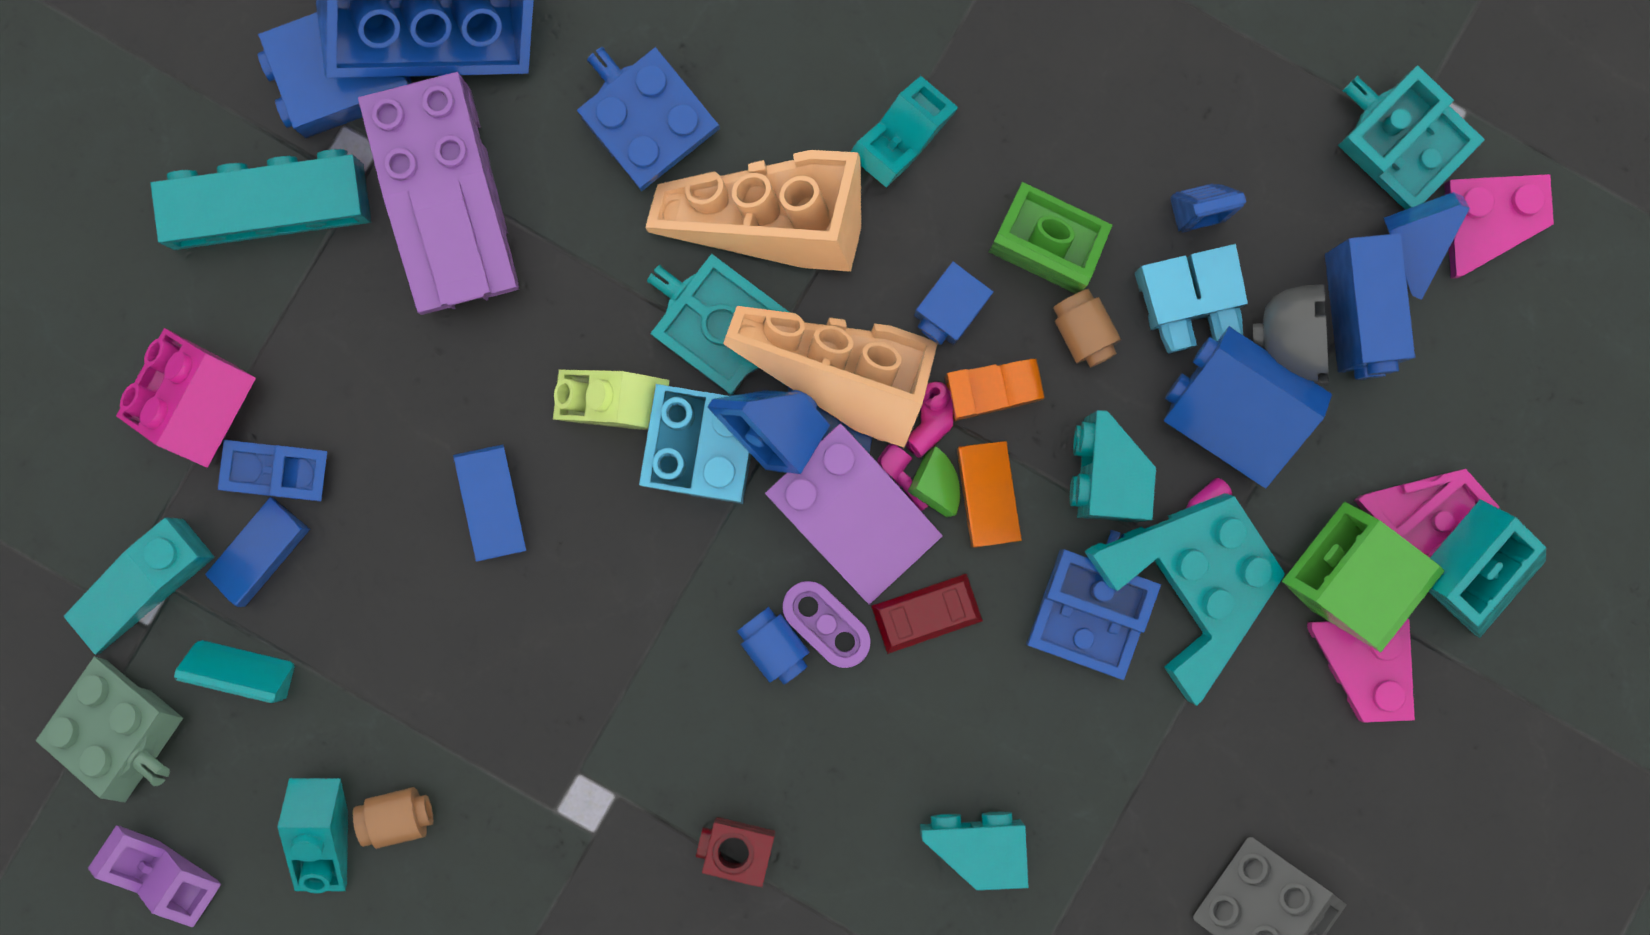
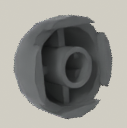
[1253,284,1329,386]

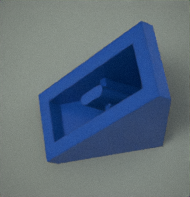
[1384,192,1470,300]

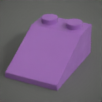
[765,423,943,604]

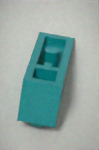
[63,517,215,655]

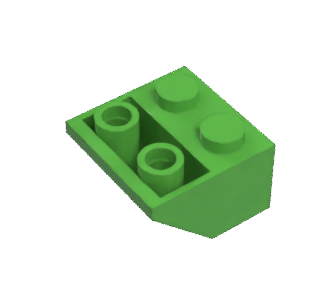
[1282,501,1444,653]

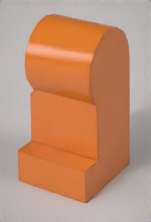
[944,359,1045,422]

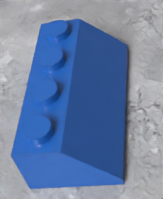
[316,0,534,78]

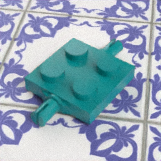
[647,253,790,396]

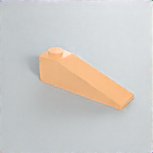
[645,150,861,272]
[723,306,937,448]

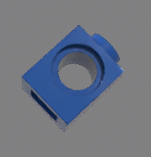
[914,262,993,346]

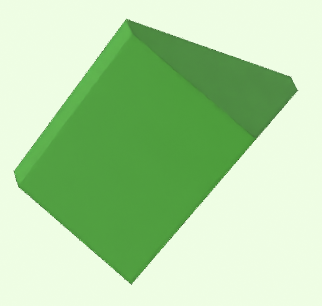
[989,182,1112,294]

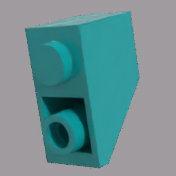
[277,778,348,893]
[920,812,1028,890]

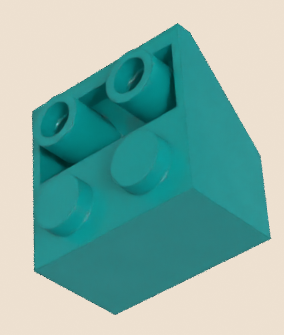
[1070,410,1156,522]
[1429,499,1546,638]

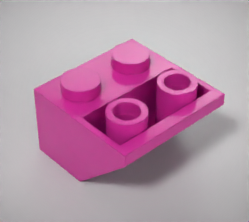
[116,328,256,468]

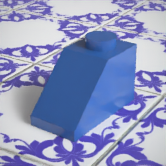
[707,390,830,474]

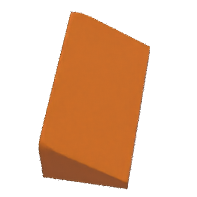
[956,441,1022,548]

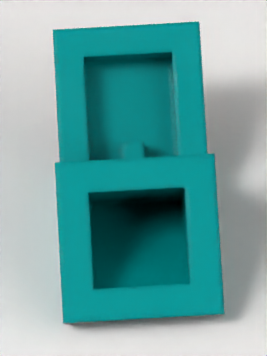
[850,76,958,187]

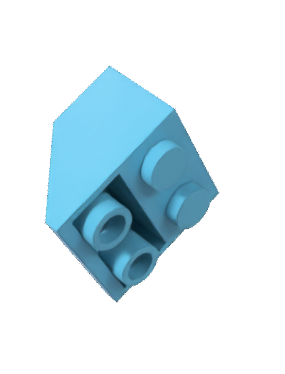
[639,384,751,504]

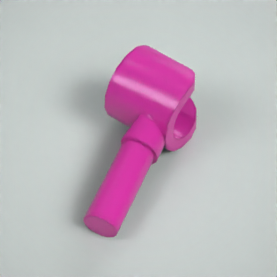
[877,444,928,511]

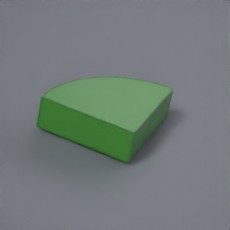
[908,446,960,518]

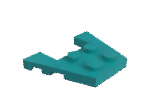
[1085,493,1285,706]

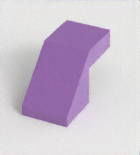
[88,825,221,927]

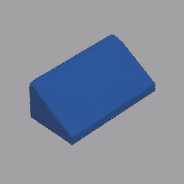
[205,497,310,607]

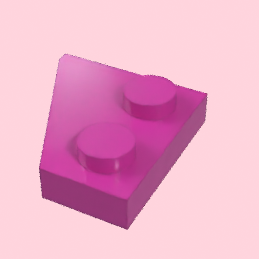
[1444,174,1554,278]
[1354,469,1499,558]
[1307,618,1415,722]

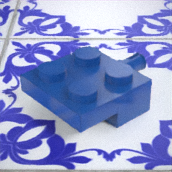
[577,47,720,191]
[1026,530,1161,680]

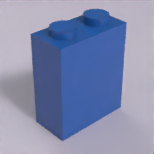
[258,12,412,138]
[1325,233,1415,380]
[1164,326,1332,489]

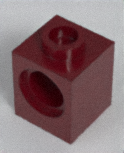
[696,817,775,888]

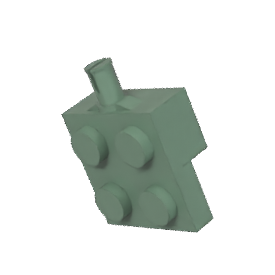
[36,656,183,803]

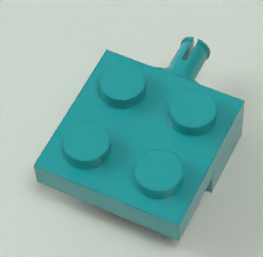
[1338,65,1485,210]

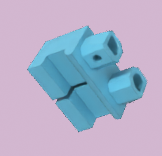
[1134,244,1248,354]

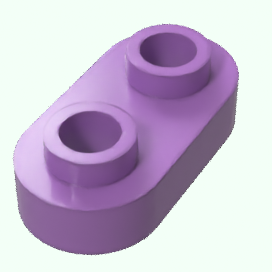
[783,581,870,668]

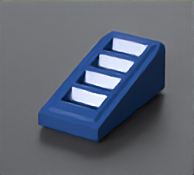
[1171,184,1246,233]

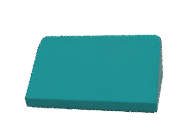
[174,640,294,703]

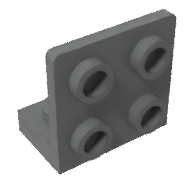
[1193,837,1347,935]

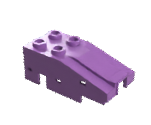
[358,72,519,315]

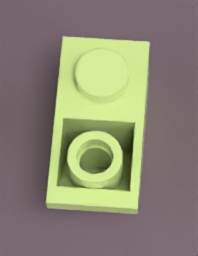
[553,370,669,430]

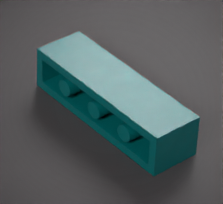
[151,149,371,250]

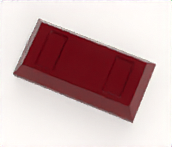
[871,573,983,654]

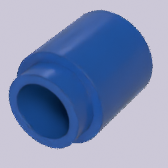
[737,607,810,685]

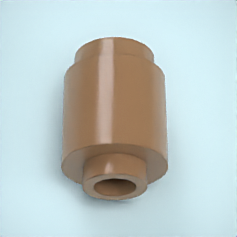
[1053,289,1121,368]
[353,787,433,849]

